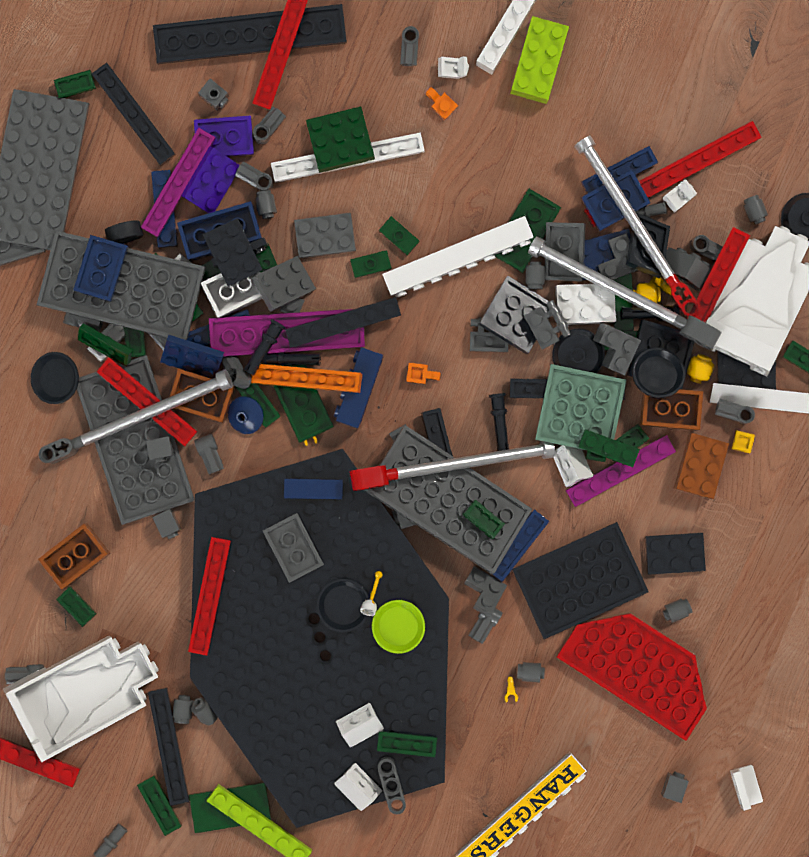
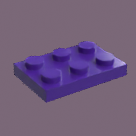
[194,116,254,157]
[181,146,240,213]

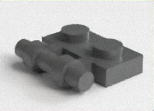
[524,300,571,350]
[470,317,508,352]

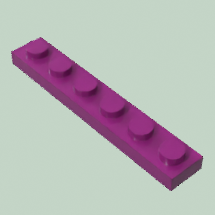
[141,128,216,237]
[565,435,676,507]

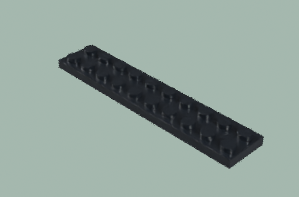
[153,4,347,64]

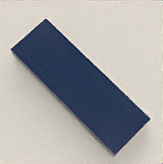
[284,479,343,499]

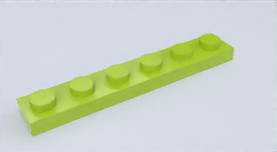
[207,784,312,857]

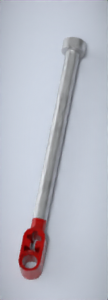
[574,136,700,317]
[350,441,555,491]

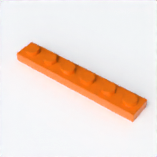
[251,364,362,393]

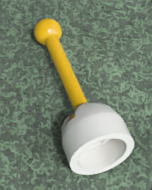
[360,571,383,616]

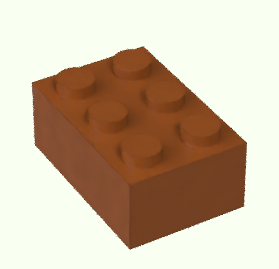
[170,369,235,423]
[640,389,703,431]
[673,433,729,499]
[38,523,111,590]

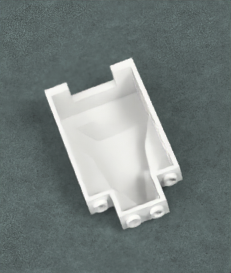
[698,226,809,377]
[3,636,159,762]

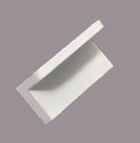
[554,445,593,487]
[336,703,384,747]
[334,763,382,811]
[730,765,763,811]

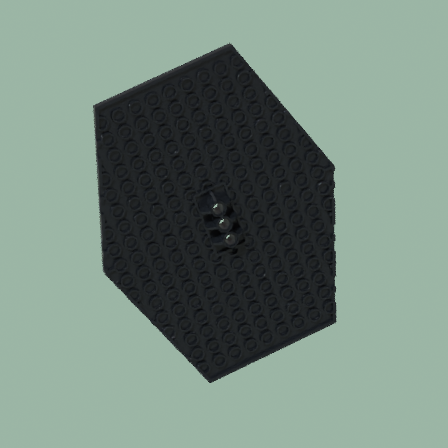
[190,449,449,828]

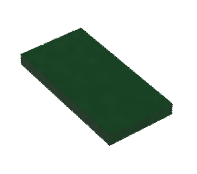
[495,188,562,273]
[273,365,334,443]
[189,782,271,833]

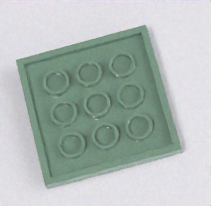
[535,364,626,450]

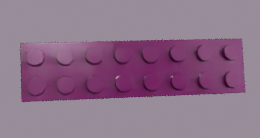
[209,309,365,356]

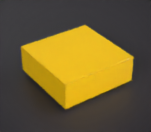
[731,430,755,454]

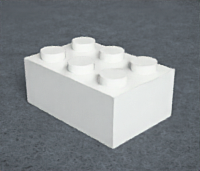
[201,273,263,318]
[555,284,616,325]

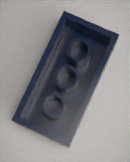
[177,201,262,262]
[334,347,384,429]

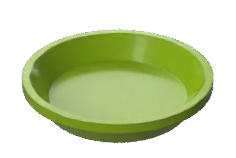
[372,600,425,653]

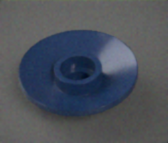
[228,396,264,434]

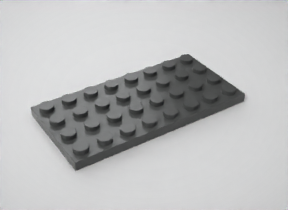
[0,89,90,251]
[37,231,206,340]
[77,355,195,525]
[364,425,532,574]

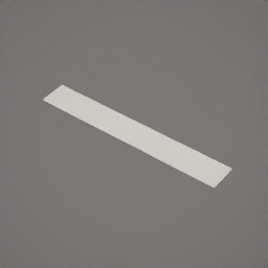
[710,383,809,413]

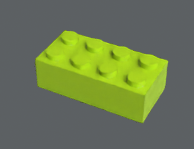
[510,16,569,104]

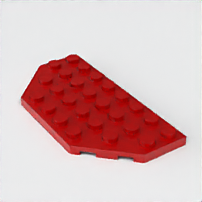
[556,613,707,741]

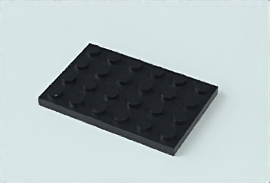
[512,522,649,639]

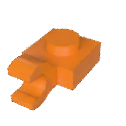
[426,87,458,120]
[406,363,441,384]

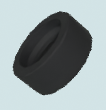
[105,220,143,244]

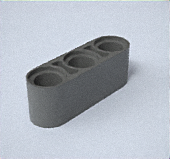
[378,756,406,814]

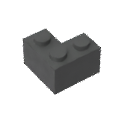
[666,247,711,291]
[593,323,641,375]

